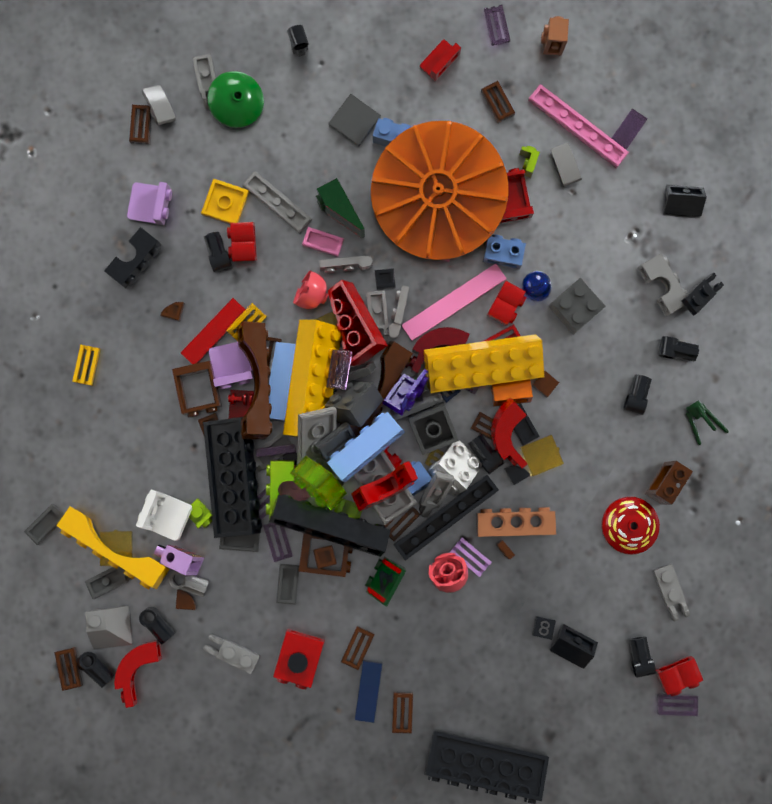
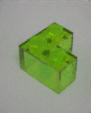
[290,456,347,511]

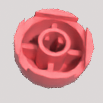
[293,270,328,309]
[429,553,468,593]

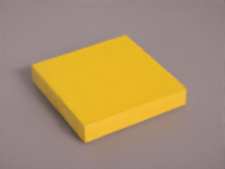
[201,178,249,224]

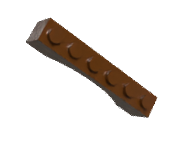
[237,321,272,440]
[338,341,413,438]

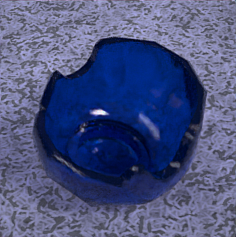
[522,271,551,301]

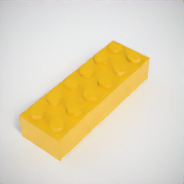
[283,320,341,437]
[423,334,544,393]

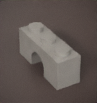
[638,253,688,316]

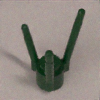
[685,400,729,445]

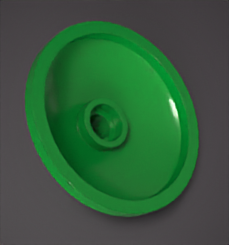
[207,71,264,128]

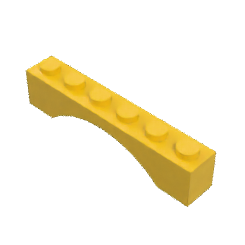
[57,506,170,590]

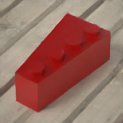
[328,280,388,366]

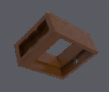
[172,361,222,418]
[645,461,693,505]
[299,533,353,577]

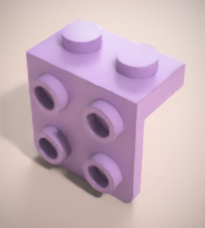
[127,182,172,225]
[209,342,254,389]

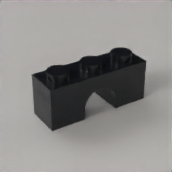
[104,227,161,288]

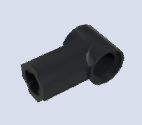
[287,25,309,57]
[204,232,232,272]
[658,336,699,362]
[624,374,652,415]
[468,434,505,475]
[139,607,175,645]
[629,636,656,678]
[77,652,114,688]

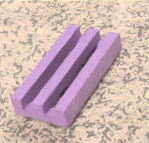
[450,537,492,577]

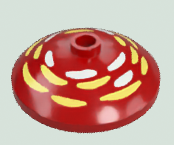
[602,497,660,555]

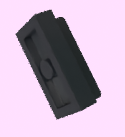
[664,185,707,217]
[550,624,598,669]

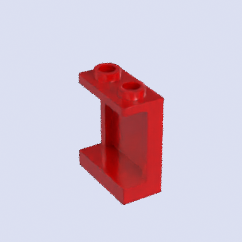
[500,168,534,224]
[273,629,325,690]

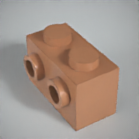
[541,16,569,56]

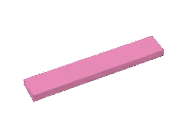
[528,84,629,168]
[401,264,507,341]

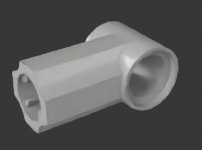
[169,571,209,597]

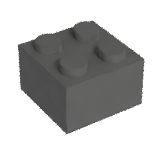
[549,278,606,335]
[325,380,384,427]
[407,402,459,455]

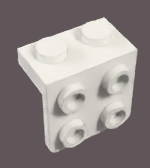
[427,441,482,496]
[136,489,192,541]

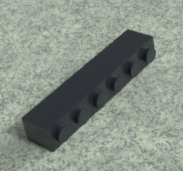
[393,475,499,561]
[269,495,391,557]

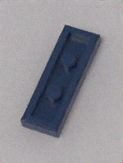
[355,660,382,723]

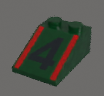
[316,178,365,238]
[365,556,406,607]

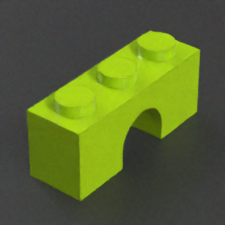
[266,460,294,520]

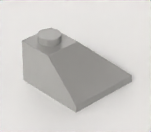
[85,605,133,649]

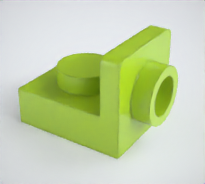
[519,146,540,178]
[189,498,212,529]
[334,498,363,519]

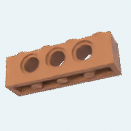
[476,507,556,537]

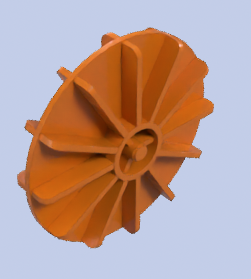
[371,121,509,260]

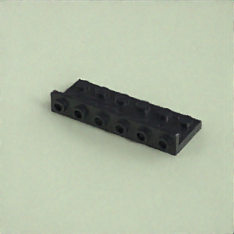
[203,417,262,538]
[424,731,549,804]

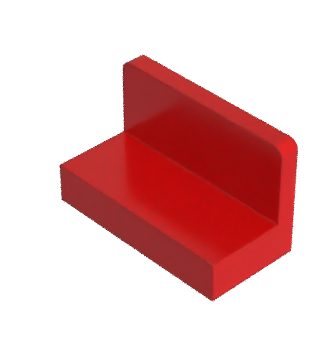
[420,39,461,81]

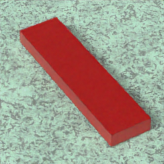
[181,298,246,364]

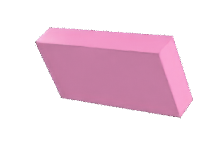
[302,227,344,257]

